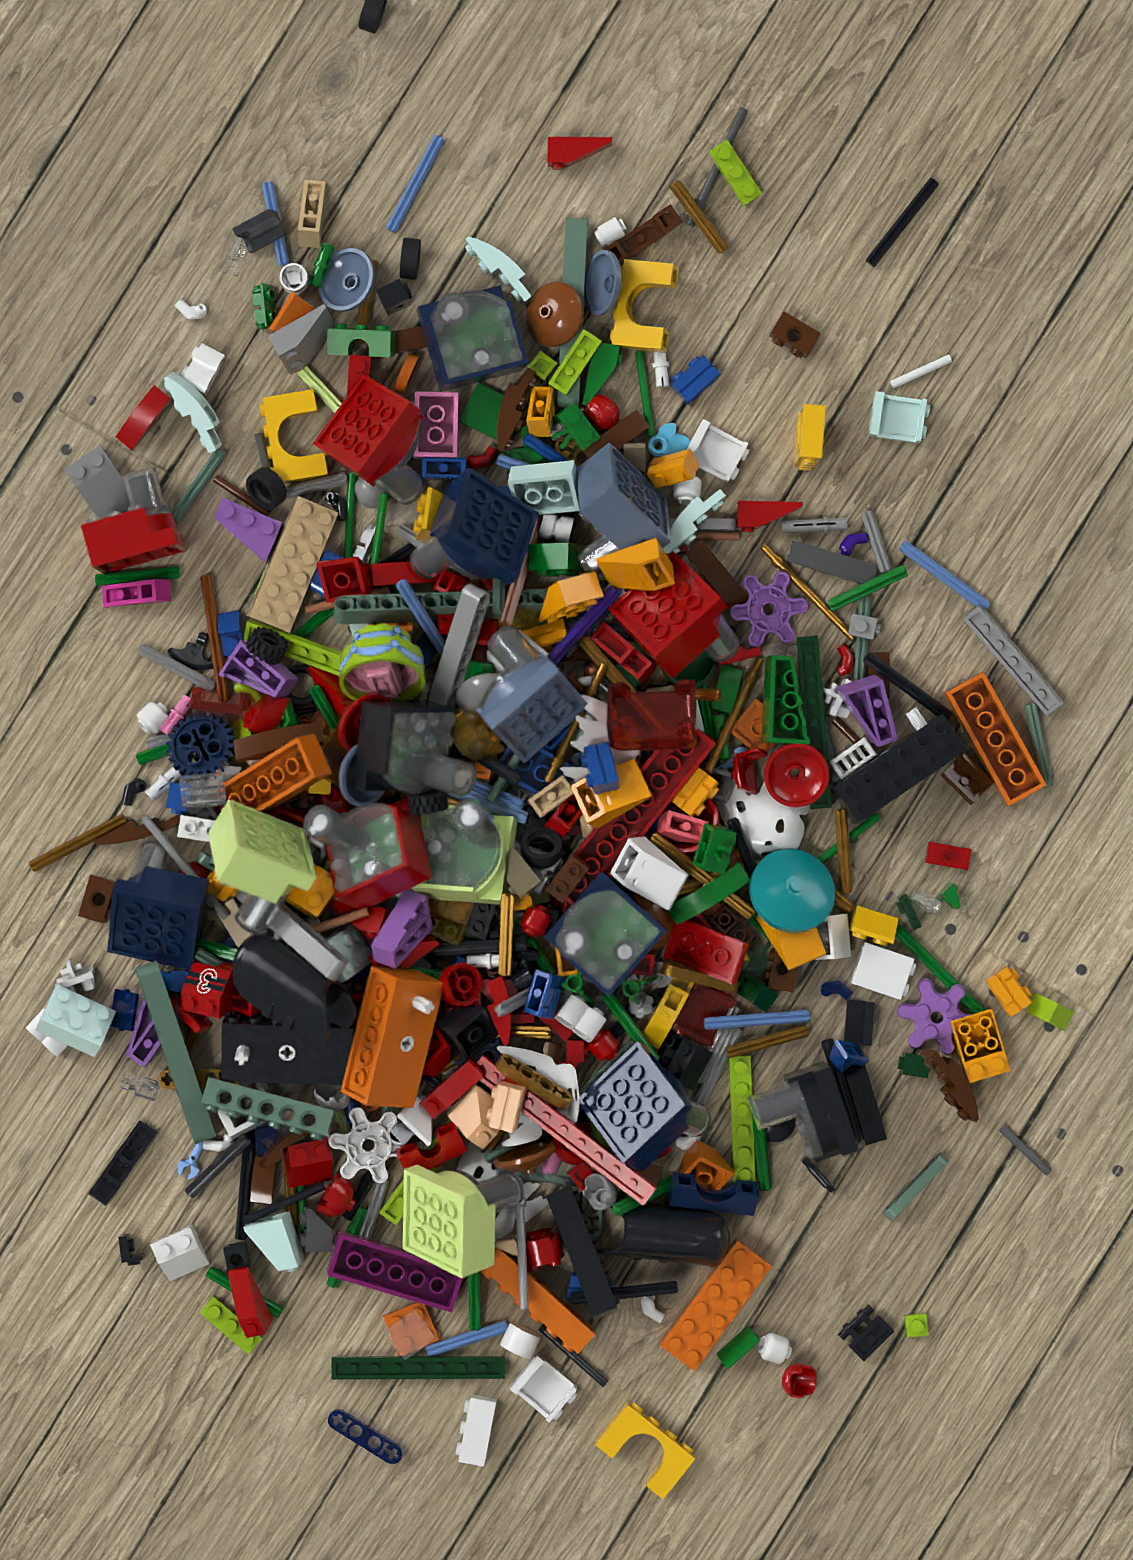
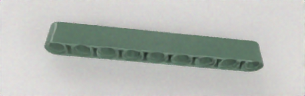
[557,217,588,408]
[135,961,216,1144]

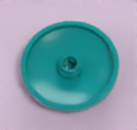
[749,849,835,933]

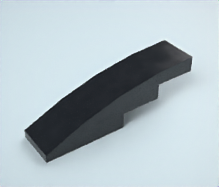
[88,1120,157,1207]

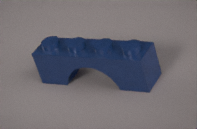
[668,1172,760,1216]

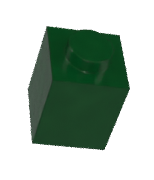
[897,1052,929,1078]

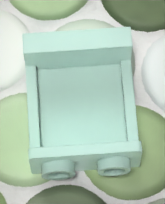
[868,391,930,444]

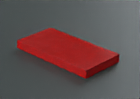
[663,920,749,985]

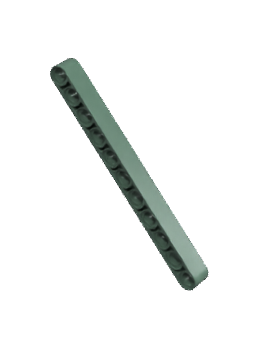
[334,589,548,624]

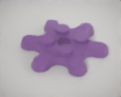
[730,572,808,647]
[897,978,971,1055]

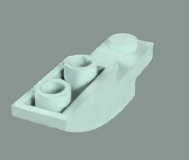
[465,236,532,305]
[164,372,222,453]
[663,489,726,556]

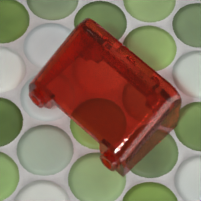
[607,679,697,751]

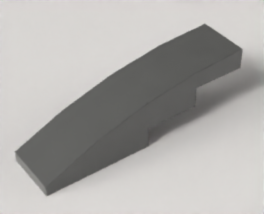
[787,540,878,584]

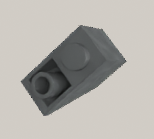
[299,1206,333,1253]

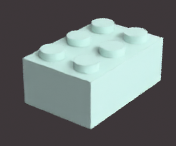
[508,460,580,515]
[324,924,372,983]
[35,984,116,1057]

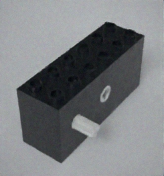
[830,708,967,824]
[221,1010,356,1086]

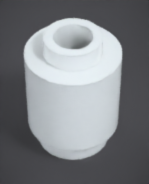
[594,217,627,247]

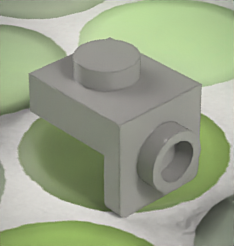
[848,613,881,641]

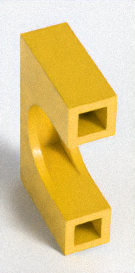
[610,259,679,353]
[259,389,329,484]
[794,404,826,471]
[595,1401,696,1499]

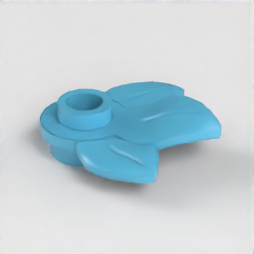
[648,423,691,457]

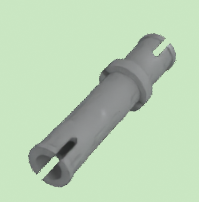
[782,516,847,534]

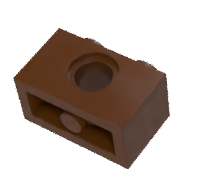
[769,311,821,359]
[546,853,591,903]
[78,874,116,923]
[764,948,798,993]

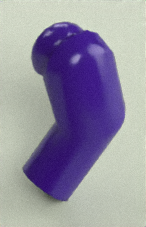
[839,532,868,556]

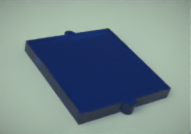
[110,989,139,1031]

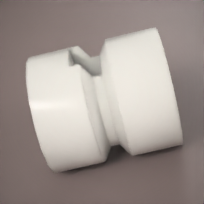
[280,263,309,296]
[538,513,575,543]

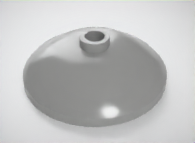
[456,673,508,718]

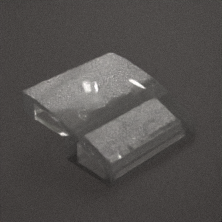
[179,772,227,809]

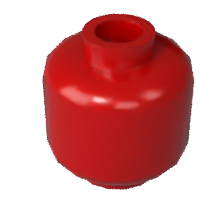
[520,904,552,938]
[587,1029,619,1061]

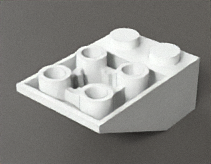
[610,836,688,910]

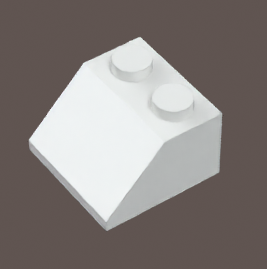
[815,914,851,960]
[150,1224,210,1281]

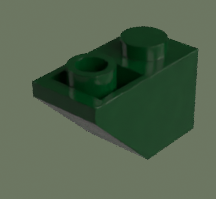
[737,970,778,1013]

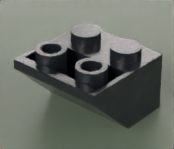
[657,1029,713,1091]

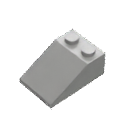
[268,304,335,375]
[64,446,134,519]

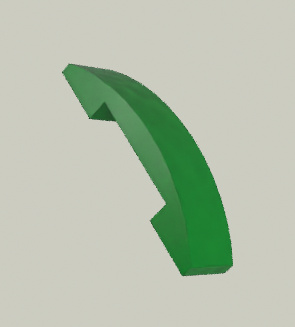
[668,862,750,925]

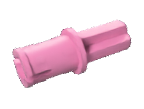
[160,695,194,735]

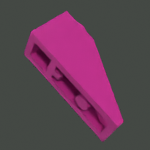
[102,579,171,607]

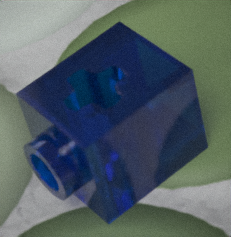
[254,1126,279,1155]

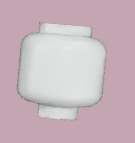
[673,476,702,506]
[137,702,168,734]
[758,1333,792,1364]

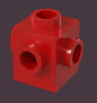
[433,570,471,592]

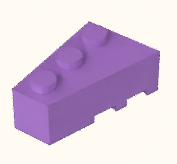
[214,498,284,564]
[218,640,299,697]
[835,674,898,747]
[371,890,433,969]
[127,998,181,1067]

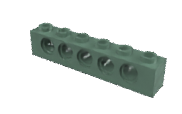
[201,1077,336,1141]

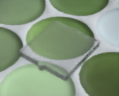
[384,1309,436,1360]

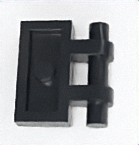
[838,1304,895,1361]

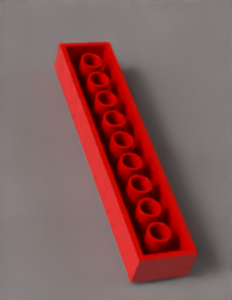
[565,716,717,905]

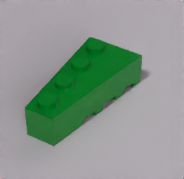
[762,655,810,745]

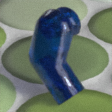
[820,980,853,1001]

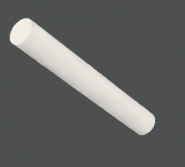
[890,354,952,389]

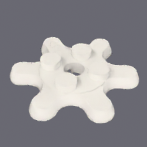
[329,1107,403,1183]

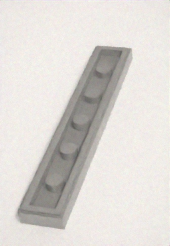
[963,604,1064,716]

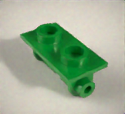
[252,283,277,330]

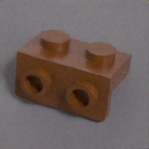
[940,753,994,805]

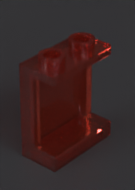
[190,687,252,716]
[673,983,736,1046]

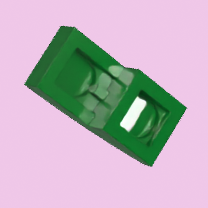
[711,665,743,715]

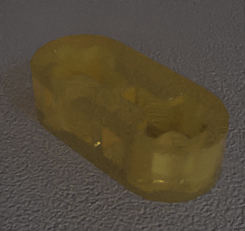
[498,608,539,634]

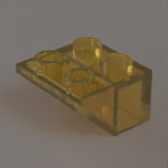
[453,708,505,761]
[428,899,474,946]

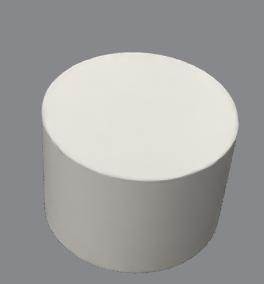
[500,1322,541,1359]

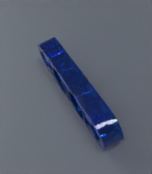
[328,1409,403,1464]

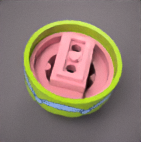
[339,623,425,701]

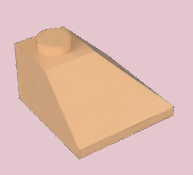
[447,1084,499,1149]

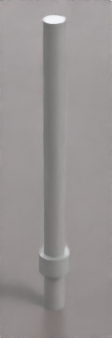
[141,815,230,920]
[513,1180,529,1311]

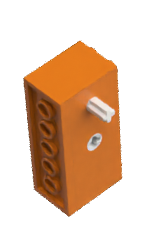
[341,966,443,1108]

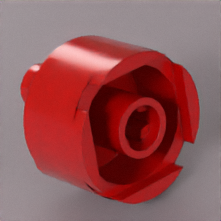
[526,1228,565,1271]

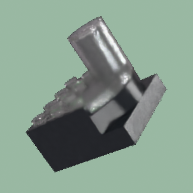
[353,700,476,797]
[747,1061,859,1163]

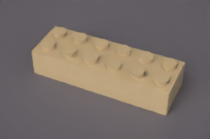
[247,496,338,633]

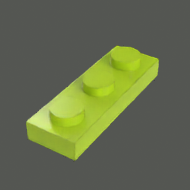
[708,139,762,206]
[548,329,602,396]
[199,1295,263,1355]

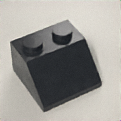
[437,1006,499,1062]

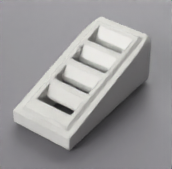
[829,737,878,779]

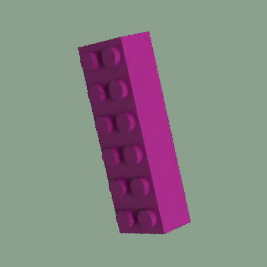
[326,1230,463,1312]

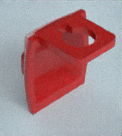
[732,748,768,795]

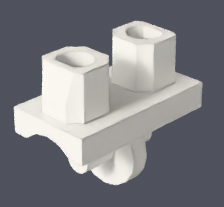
[822,679,852,718]
[55,960,96,993]

